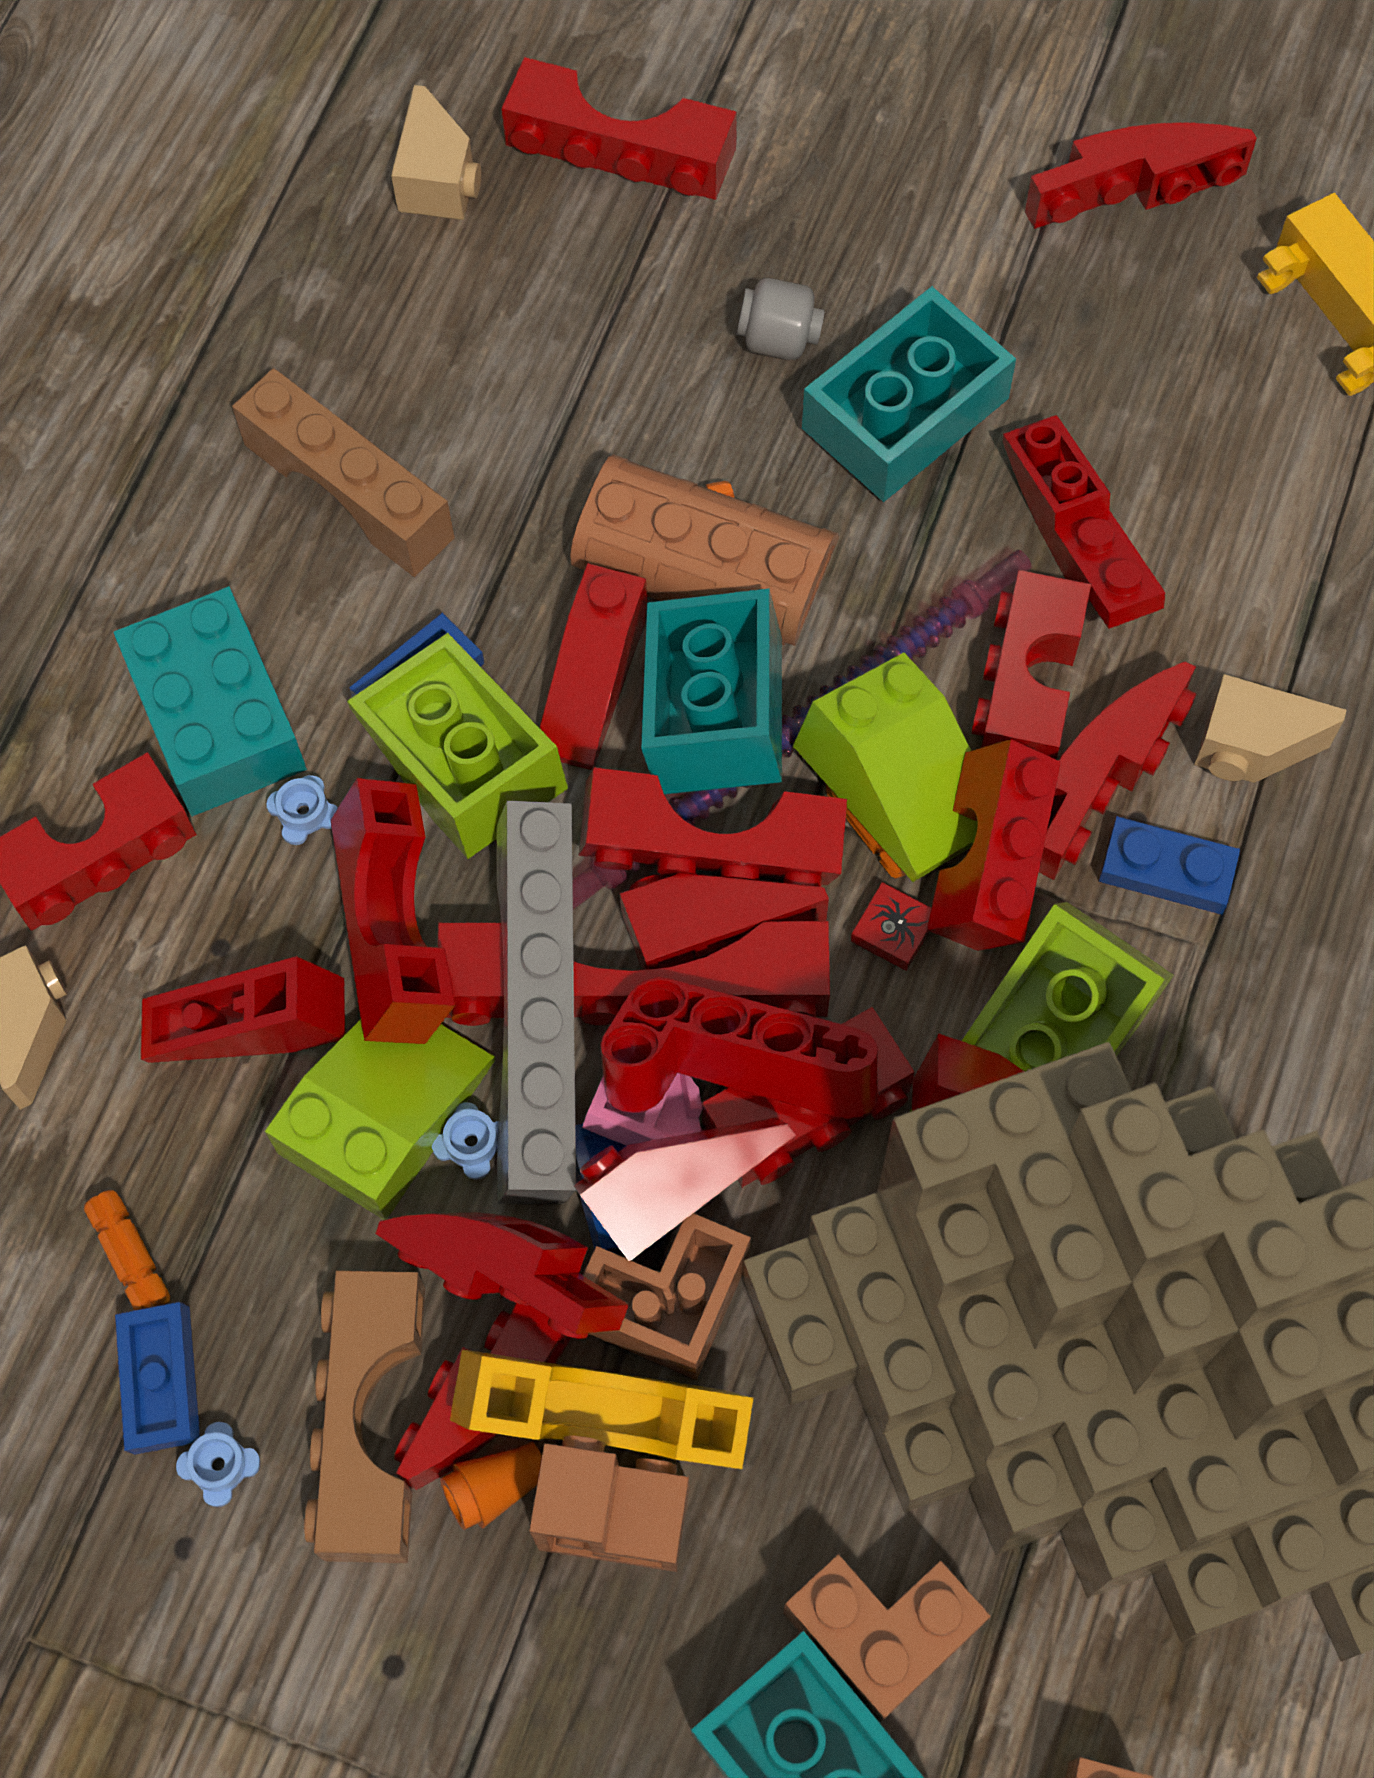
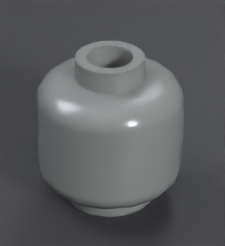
[737,278,825,360]

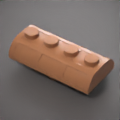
[570,454,839,646]

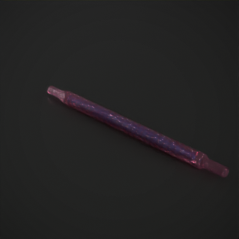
[572,550,1032,910]

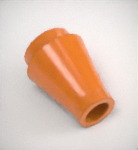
[440,1441,542,1530]

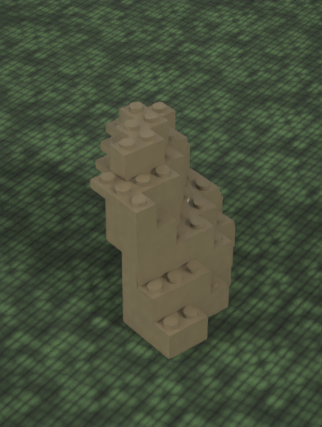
[743,1042,1374,1662]

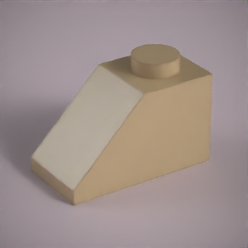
[391,85,481,220]
[1194,674,1347,783]
[0,945,67,1110]

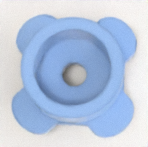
[266,775,338,845]
[432,1103,499,1180]
[176,1422,260,1507]

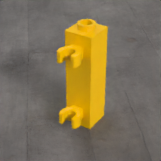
[1257,192,1374,396]

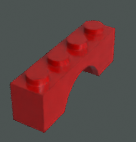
[501,57,737,200]
[579,767,847,887]
[330,778,455,1044]

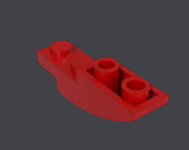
[1025,122,1257,229]
[1003,415,1166,629]
[1039,661,1197,880]
[375,1212,629,1339]
[394,1303,572,1490]

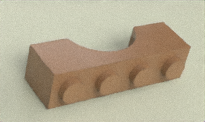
[232,368,455,577]
[304,1271,425,1563]

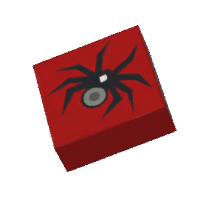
[851,882,931,971]

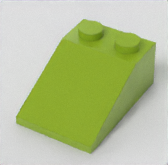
[347,633,568,859]
[793,652,978,882]
[962,902,1174,1071]
[265,1019,496,1220]

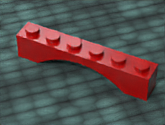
[438,921,830,1026]

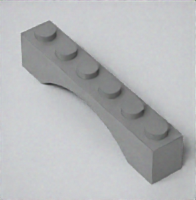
[497,801,576,1204]

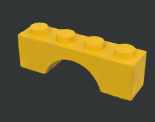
[450,1349,753,1469]

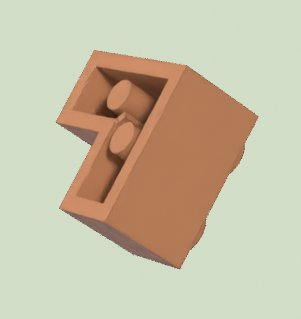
[583,1213,751,1380]
[529,1436,690,1572]
[783,1554,991,1723]

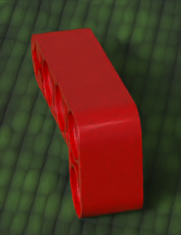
[601,978,878,1119]

